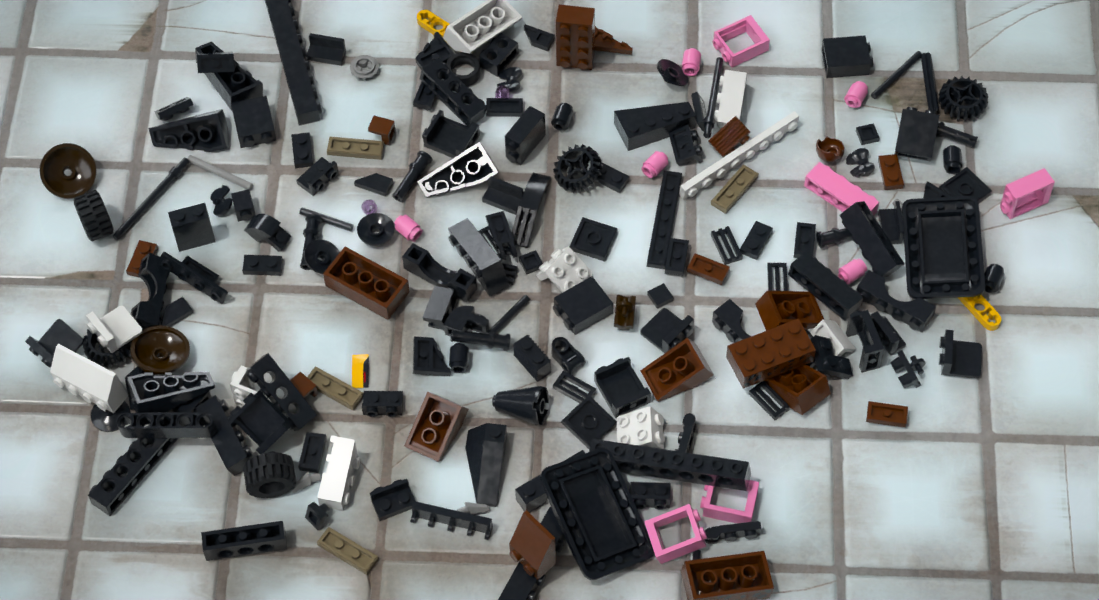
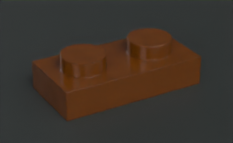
[878,154,904,190]
[126,240,158,278]
[687,253,730,285]
[866,401,908,427]

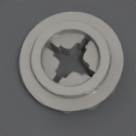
[350,55,379,81]

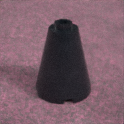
[492,386,549,425]

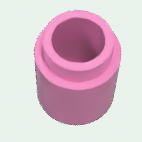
[682,48,701,76]
[844,81,868,108]
[641,151,669,178]
[394,215,422,242]
[838,259,867,285]

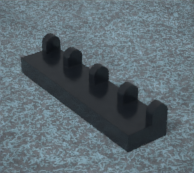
[410,501,493,540]

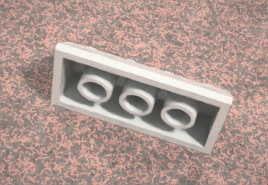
[443,0,522,54]
[50,344,128,413]

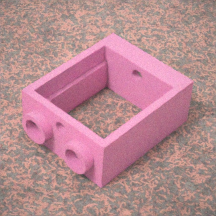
[712,15,770,68]
[1000,168,1055,219]
[700,480,759,523]
[644,504,707,564]

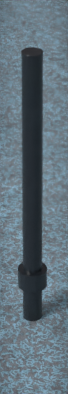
[703,57,723,138]
[112,157,190,240]

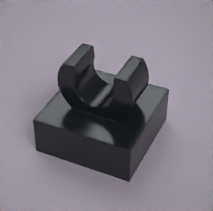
[305,502,330,530]

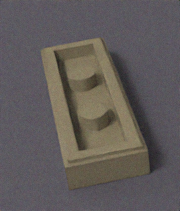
[327,136,384,160]
[711,164,759,214]
[307,366,364,411]
[317,527,379,575]

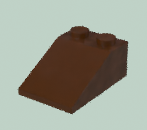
[755,291,824,331]
[640,338,714,402]
[764,365,831,415]
[404,392,469,462]
[509,510,556,579]

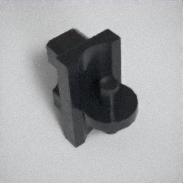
[890,350,926,388]

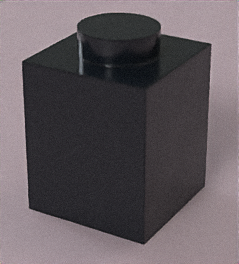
[231,189,255,222]

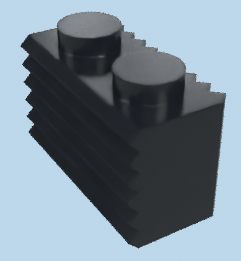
[513,335,551,382]

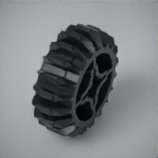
[938,76,988,122]
[553,144,603,194]
[82,329,133,369]

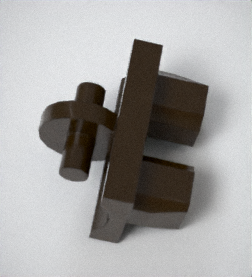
[614,295,636,331]

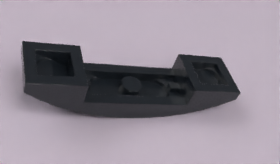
[516,173,551,238]

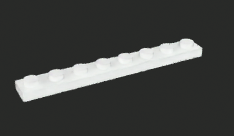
[679,111,799,200]

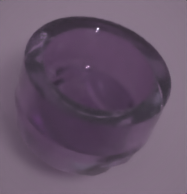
[495,86,510,98]
[361,199,378,215]

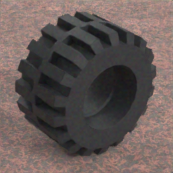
[74,190,114,241]
[243,453,297,498]

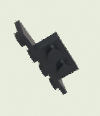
[158,252,228,304]

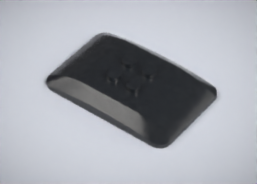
[902,196,985,299]
[540,448,654,580]

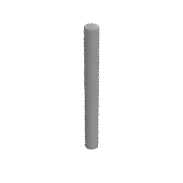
[187,155,253,190]

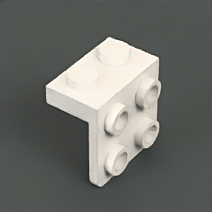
[536,246,593,293]
[86,306,143,353]
[230,365,267,407]
[616,406,665,449]

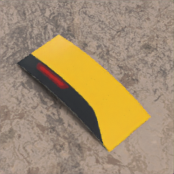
[352,354,369,388]

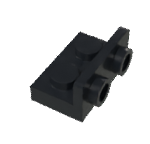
[669,125,704,166]
[296,157,339,196]
[871,311,906,355]
[362,391,403,417]
[370,479,415,521]
[630,482,671,510]

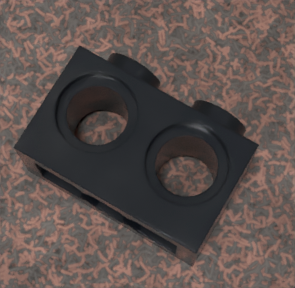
[479,33,519,77]

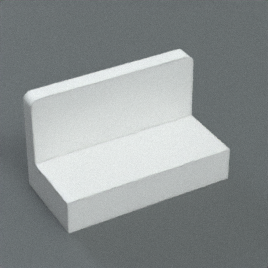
[810,320,856,357]

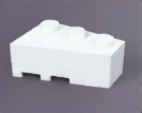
[714,70,747,128]
[318,436,360,511]

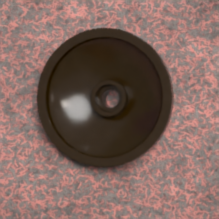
[40,143,96,199]
[131,326,190,374]

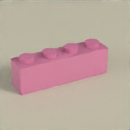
[804,162,879,215]

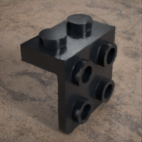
[640,308,694,353]
[25,319,84,368]
[939,329,982,378]

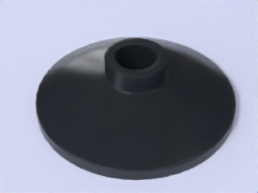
[657,59,689,86]
[357,213,395,246]
[304,240,340,274]
[91,401,130,432]

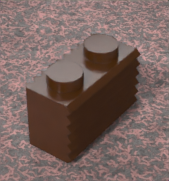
[708,116,750,157]

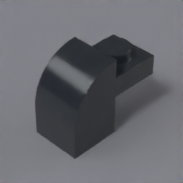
[244,214,291,252]
[444,306,489,337]

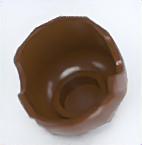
[816,136,845,162]

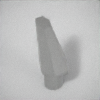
[292,472,321,493]
[457,502,491,514]

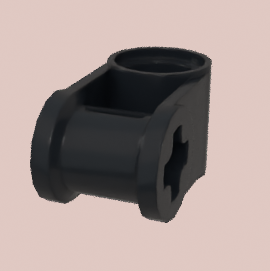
[551,337,586,374]

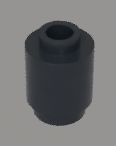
[551,103,573,131]
[943,145,962,174]
[984,264,1004,293]
[449,343,469,373]

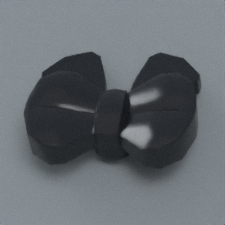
[497,67,522,92]
[846,148,875,178]
[210,185,232,217]

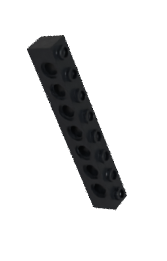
[88,391,212,516]
[589,439,751,491]

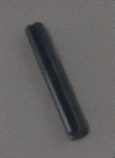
[921,52,939,114]

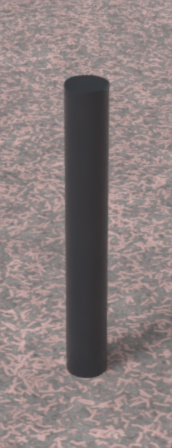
[299,207,353,231]
[486,295,530,334]

